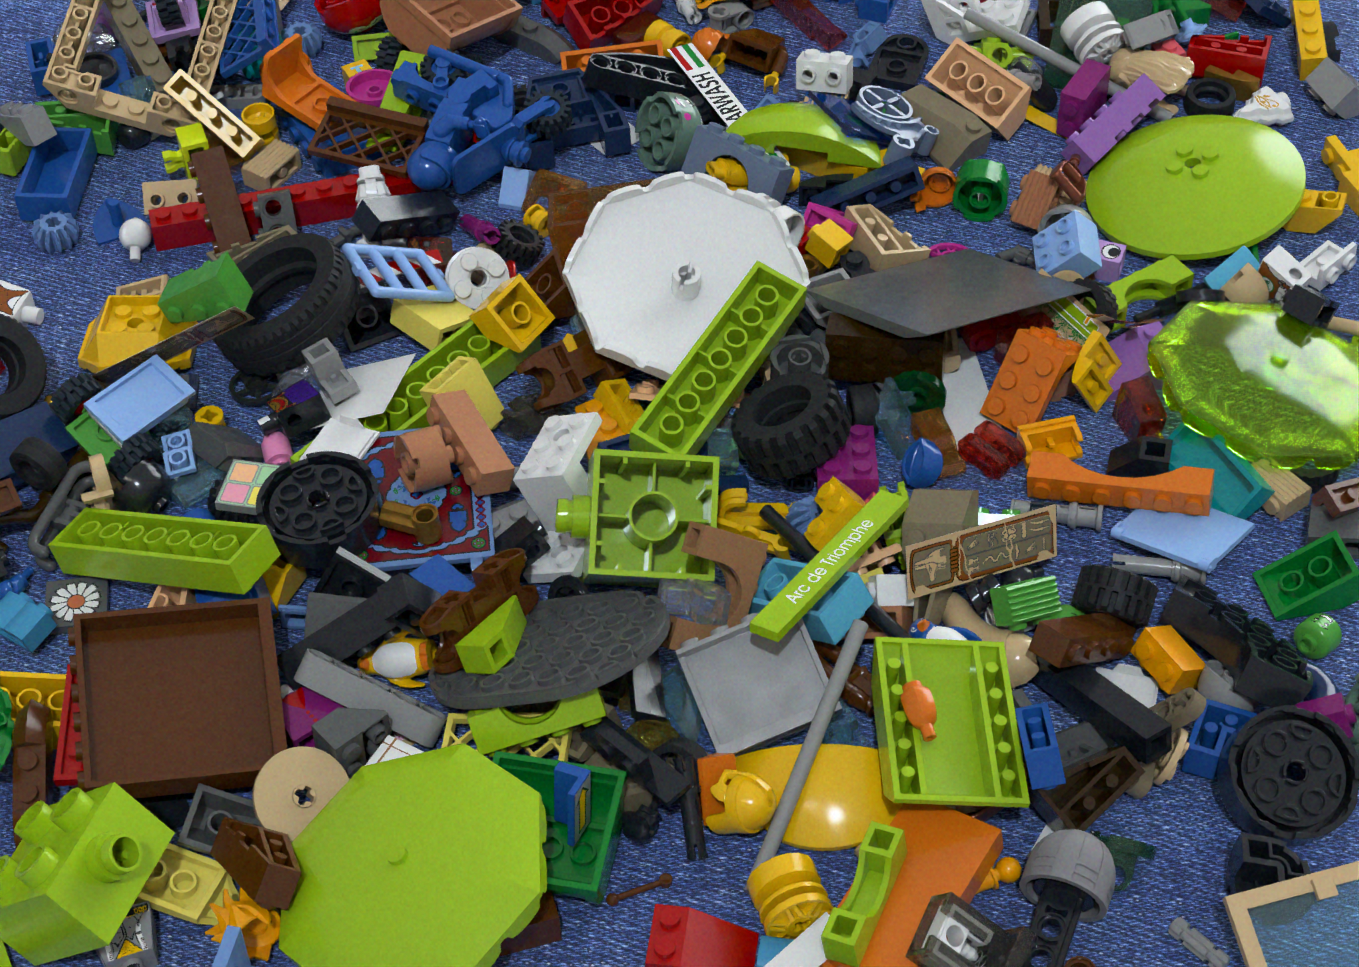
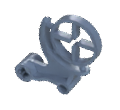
[850,85,939,165]

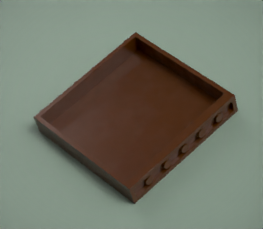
[68,597,287,798]

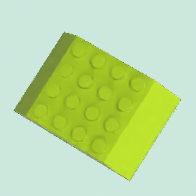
[871,636,1030,808]

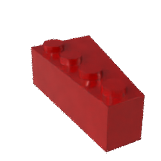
[562,0,663,50]

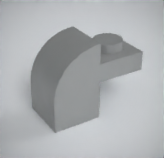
[301,337,360,404]

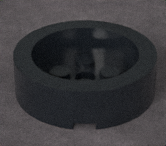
[256,451,383,568]
[1217,705,1359,846]

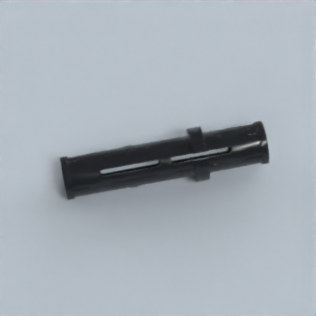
[672,756,708,860]

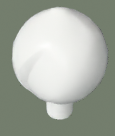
[119,217,152,263]

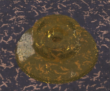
[626,718,681,758]

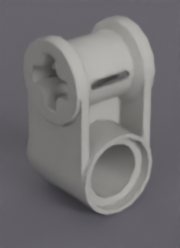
[707,0,755,34]

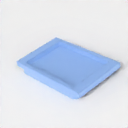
[84,354,196,444]

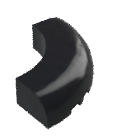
[1159,575,1314,707]

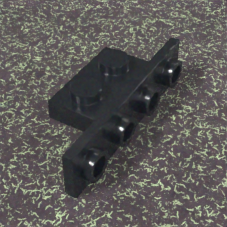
[580,716,691,807]

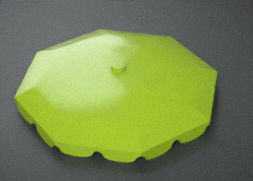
[279,743,547,967]

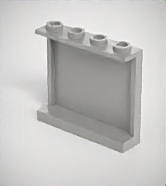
[675,613,842,757]

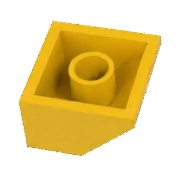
[469,274,555,353]

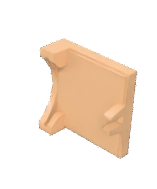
[847,541,902,576]

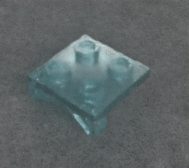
[875,377,916,460]

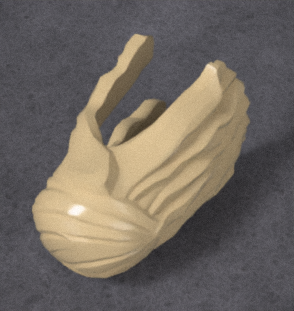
[1109,47,1194,116]

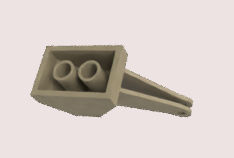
[902,488,979,625]

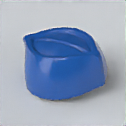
[901,438,943,488]

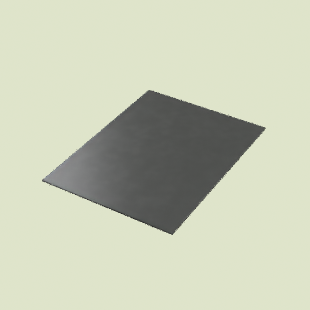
[807,248,1091,338]

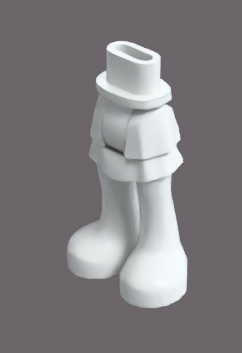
[355,165,407,259]

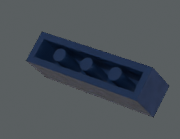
[810,155,925,212]

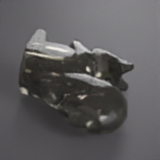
[500,392,569,441]

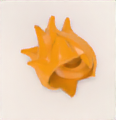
[205,887,281,962]

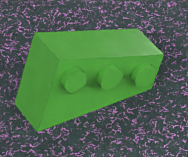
[35,101,119,156]
[157,252,254,323]

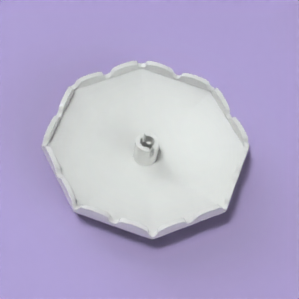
[562,171,810,381]

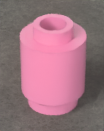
[261,431,293,465]

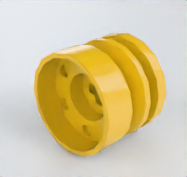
[747,852,833,939]

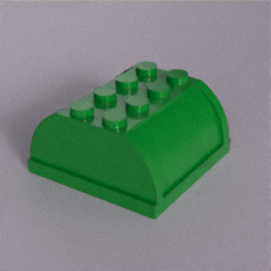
[492,751,627,904]

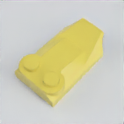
[132,843,239,926]

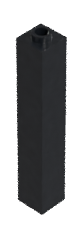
[1031,636,1172,765]

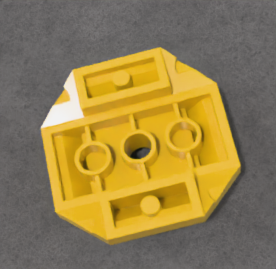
[77,295,198,374]

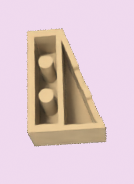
[844,204,931,272]

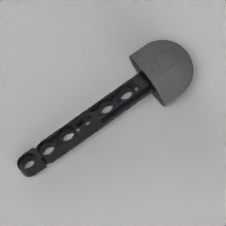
[1016,829,1116,967]

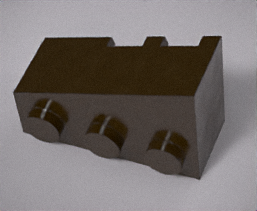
[1027,746,1146,832]

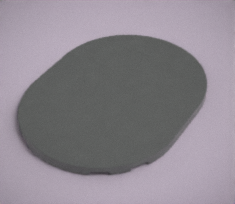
[428,590,671,709]

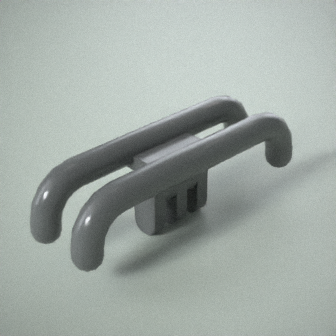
[27,461,95,572]

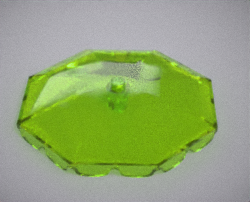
[1147,300,1359,470]

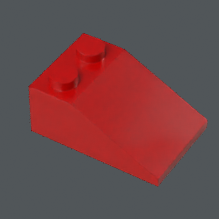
[645,904,759,967]

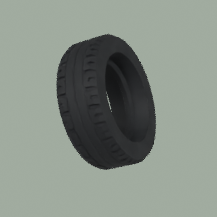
[212,233,361,376]

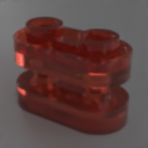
[958,420,1026,480]

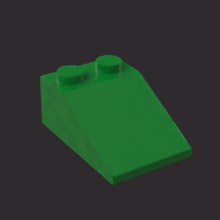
[1252,530,1359,621]

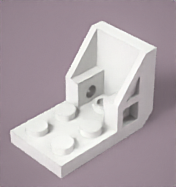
[921,0,1030,45]

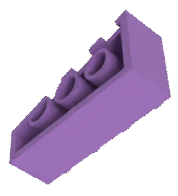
[1060,73,1166,175]

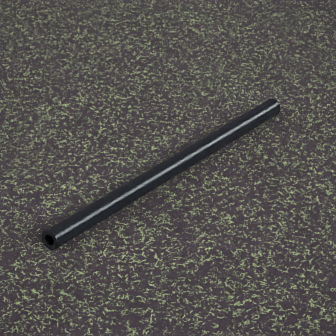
[759,505,913,638]

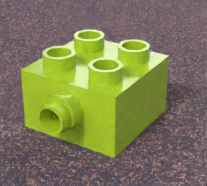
[555,449,720,590]
[0,782,175,966]

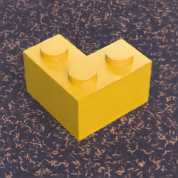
[803,476,866,551]

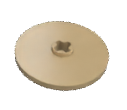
[252,746,349,843]

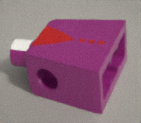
[280,684,344,748]

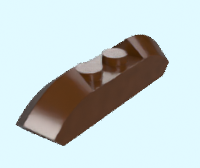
[12,699,53,848]

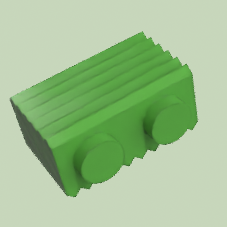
[989,576,1063,631]

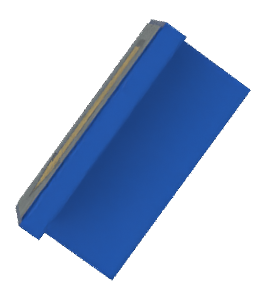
[554,761,591,847]

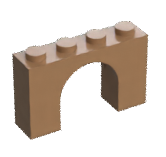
[660,521,768,650]

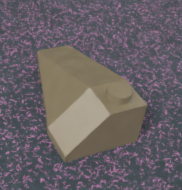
[901,84,992,171]

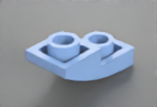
[161,429,197,479]

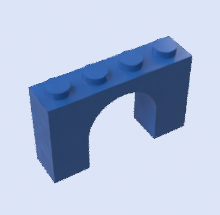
[277,81,382,179]

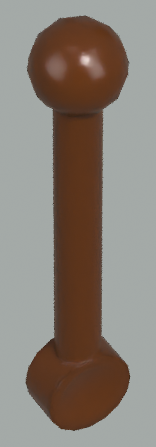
[606,873,673,906]

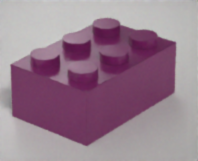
[815,424,879,501]

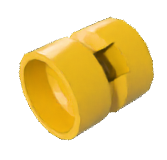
[644,19,692,58]
[241,102,280,152]

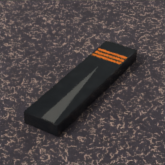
[627,649,666,725]

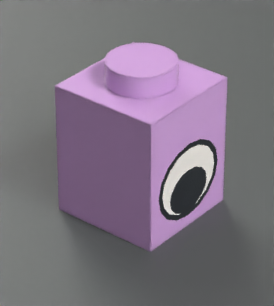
[1093,239,1127,282]

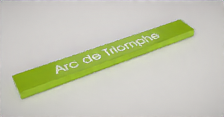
[749,490,908,642]

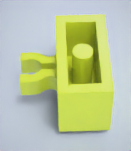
[161,122,209,180]

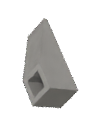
[1123,9,1180,50]
[0,101,57,147]

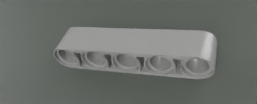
[293,648,447,748]

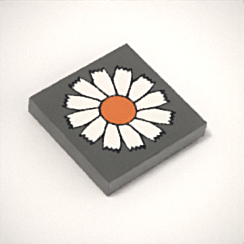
[45,577,110,635]

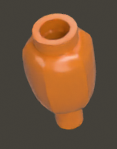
[901,680,937,742]

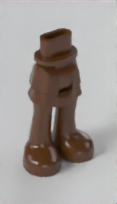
[813,640,875,718]

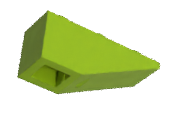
[455,595,527,674]

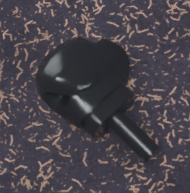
[622,797,662,844]

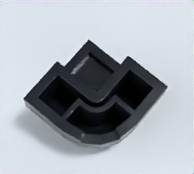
[1225,833,1314,926]

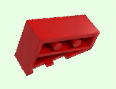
[1186,35,1272,87]

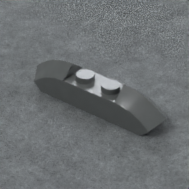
[489,15,574,64]

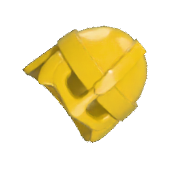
[706,769,776,834]

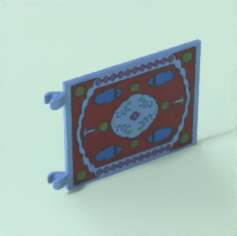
[357,428,495,581]

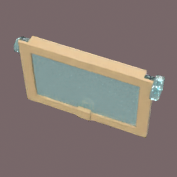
[1222,861,1359,967]

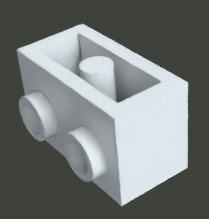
[796,49,853,94]

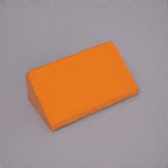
[697,753,736,826]

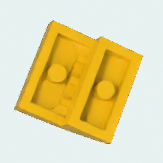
[1072,329,1122,413]

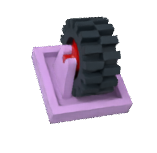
[145,0,202,45]

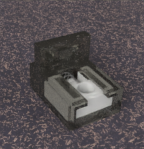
[905,892,1035,967]

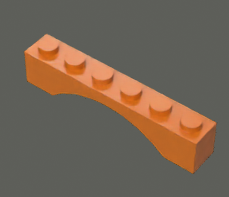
[1026,451,1215,516]

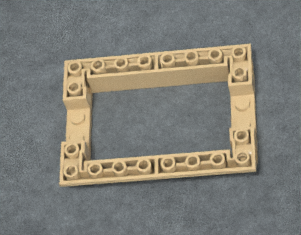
[42,0,238,137]

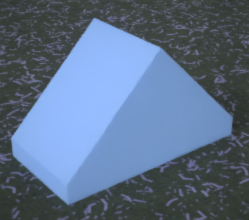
[498,166,539,211]

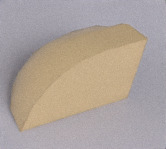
[1219,262,1269,313]

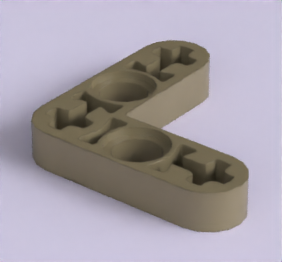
[1125,687,1207,799]

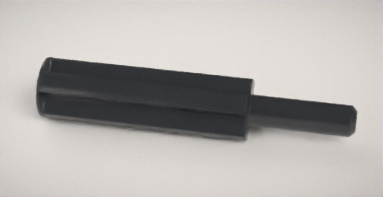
[1133,283,1209,322]

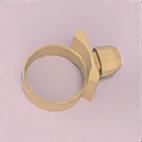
[80,453,114,510]

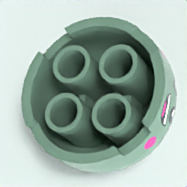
[635,91,703,172]

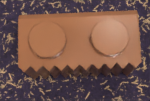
[1009,169,1063,232]

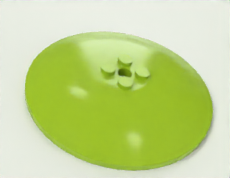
[1086,115,1306,260]

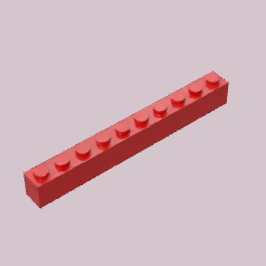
[148,165,421,252]

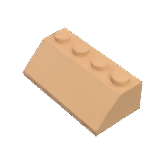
[925,37,1032,141]

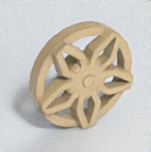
[1153,727,1190,785]

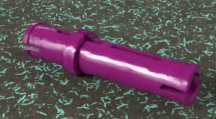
[459,214,501,245]

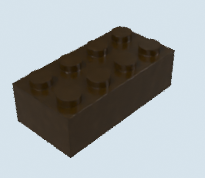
[825,312,946,384]

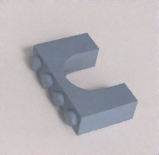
[681,122,795,205]

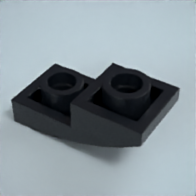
[799,174,854,206]

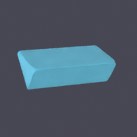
[1204,246,1260,306]

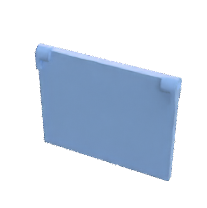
[1110,508,1255,573]

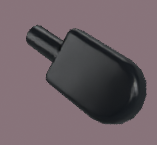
[1011,59,1058,112]

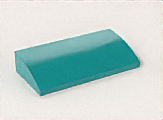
[1167,409,1275,520]

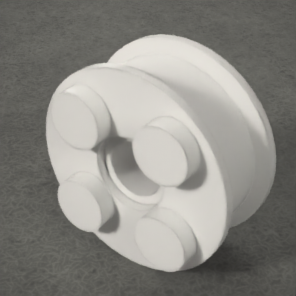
[445,247,510,309]

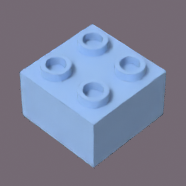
[1032,210,1102,278]

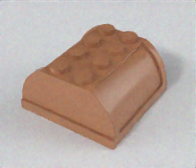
[379,0,523,55]

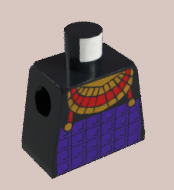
[257,378,332,438]

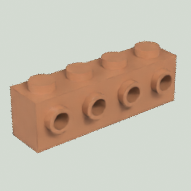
[426,389,515,496]

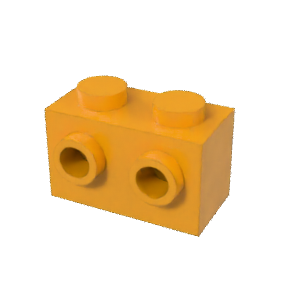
[1130,625,1206,695]

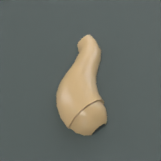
[942,592,1039,689]

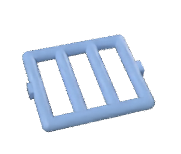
[342,243,455,302]

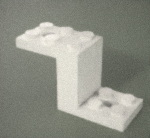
[513,412,603,584]

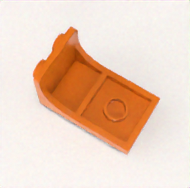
[262,33,359,133]
[980,326,1082,433]

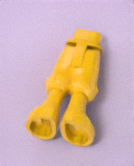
[706,152,800,193]

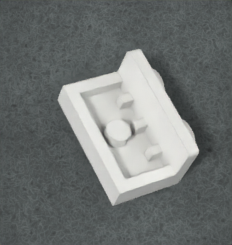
[1300,240,1358,291]

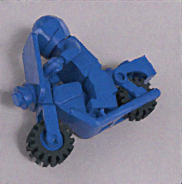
[391,44,572,194]

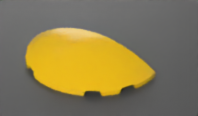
[735,744,903,851]

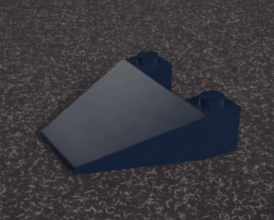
[524,68,631,171]

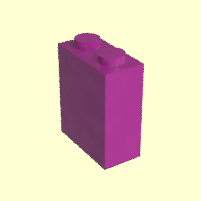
[1056,58,1111,138]

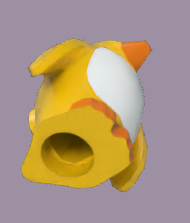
[357,629,438,688]

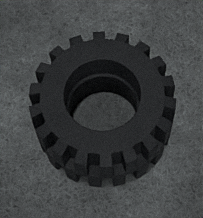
[1071,564,1158,628]

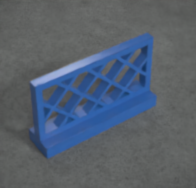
[219,0,280,79]

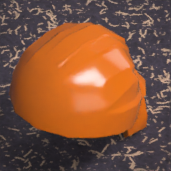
[691,27,730,61]
[910,167,956,213]

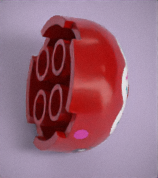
[314,0,383,34]

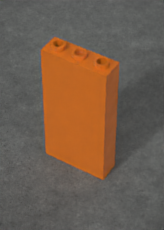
[819,803,1004,967]

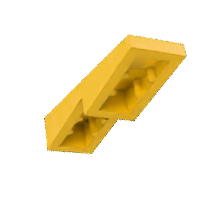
[593,378,644,434]

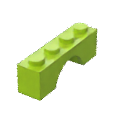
[1083,255,1194,334]
[467,687,606,757]
[821,821,908,967]

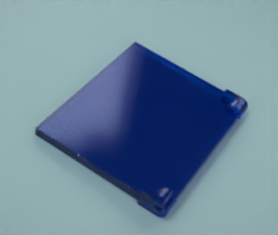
[807,90,893,145]

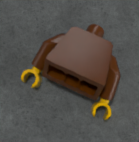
[709,28,789,94]

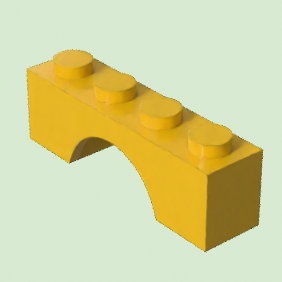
[1289,0,1328,81]

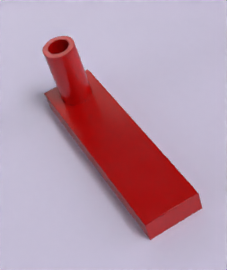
[53,664,85,792]

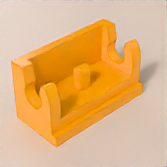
[1016,415,1083,469]

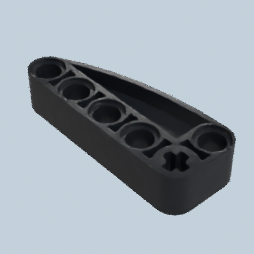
[582,52,701,100]

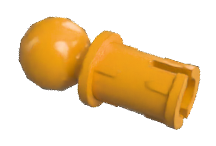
[975,856,1022,895]

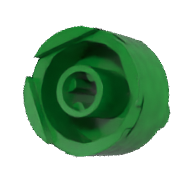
[953,159,1010,222]

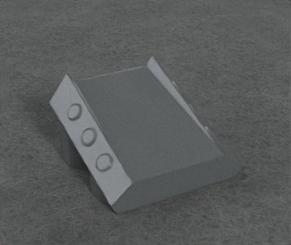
[189,422,264,472]

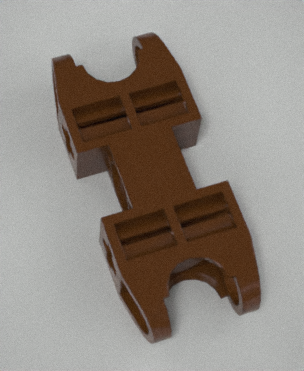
[515,329,635,412]
[419,548,539,673]

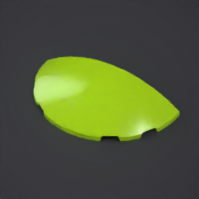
[726,102,881,169]

